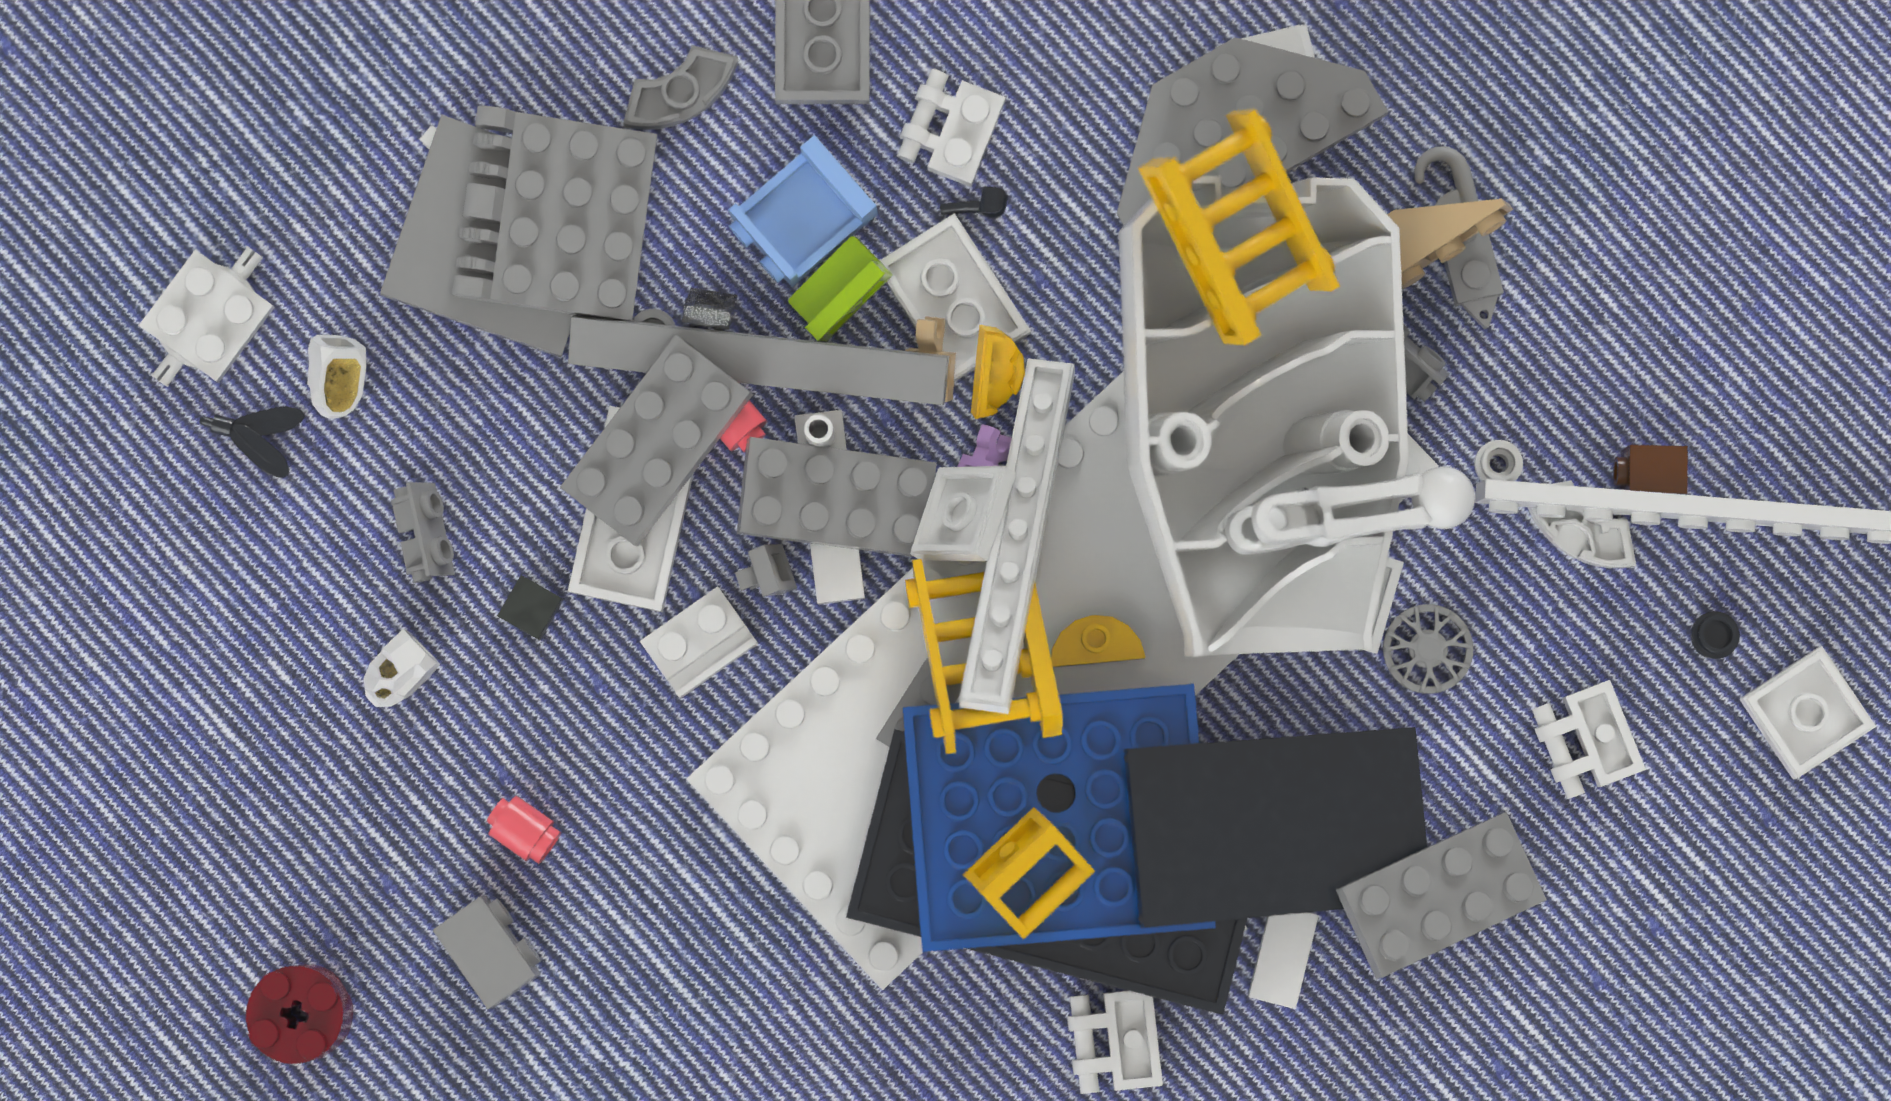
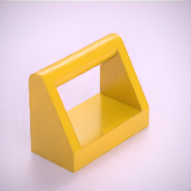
[963,807,1095,939]

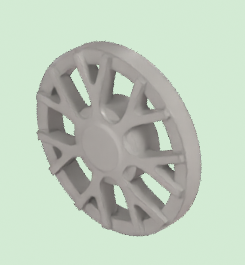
[1383,604,1473,694]

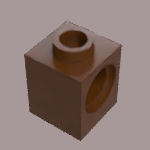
[1613,445,1688,495]

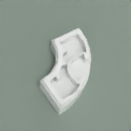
[1528,480,1637,568]

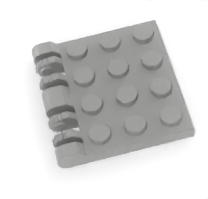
[452,106,657,321]

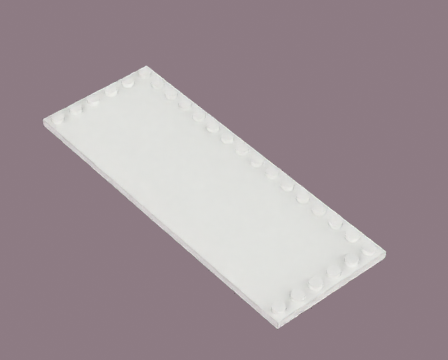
[687,371,1439,990]

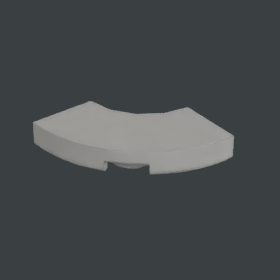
[623,45,739,130]

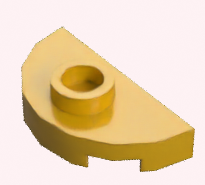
[971,324,1025,419]
[1051,615,1146,667]

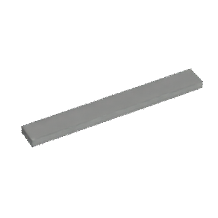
[568,315,949,405]

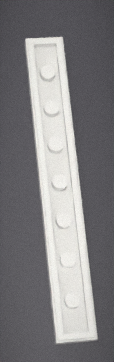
[959,358,1075,714]

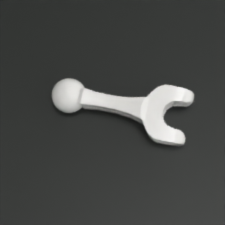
[1225,466,1475,555]

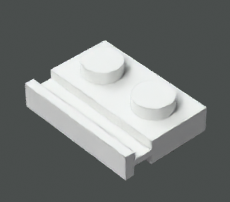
[640,586,758,699]

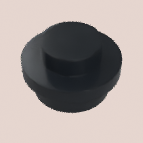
[1690,611,1740,659]

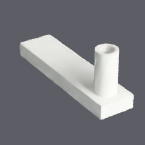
[794,410,865,605]

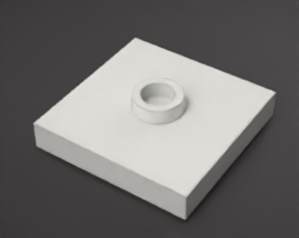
[910,466,1016,561]
[1739,646,1876,779]

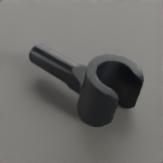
[940,186,1008,218]

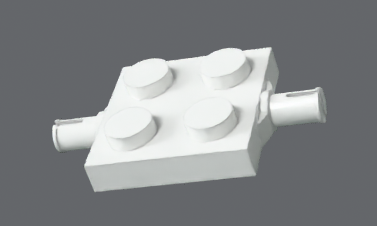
[139,246,275,387]

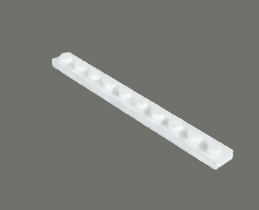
[1475,479,1891,544]

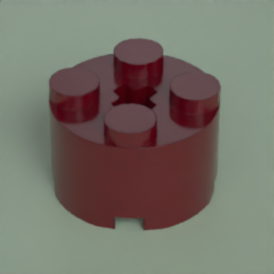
[246,964,353,1064]

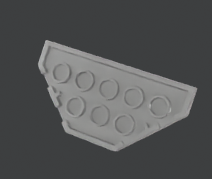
[1117,37,1388,226]

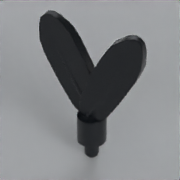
[199,406,305,478]

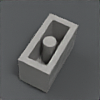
[433,896,541,1010]

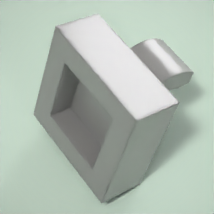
[735,544,797,597]

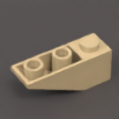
[1387,199,1513,289]

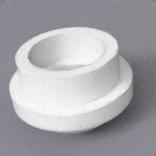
[1474,440,1523,481]

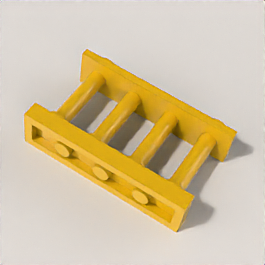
[1138,109,1340,345]
[905,559,1062,754]

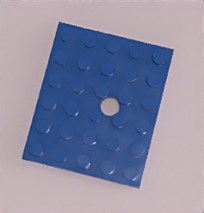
[903,684,1216,952]

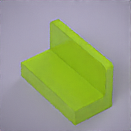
[788,236,893,341]

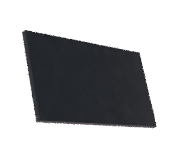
[1124,727,1427,928]

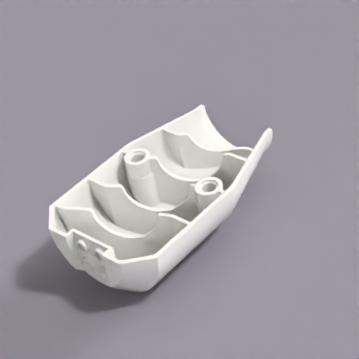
[1119,176,1409,656]

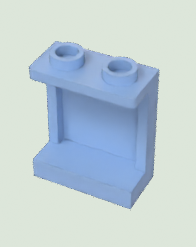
[728,135,878,287]

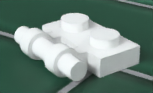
[897,69,1006,187]
[1532,680,1646,799]
[1067,990,1163,1094]

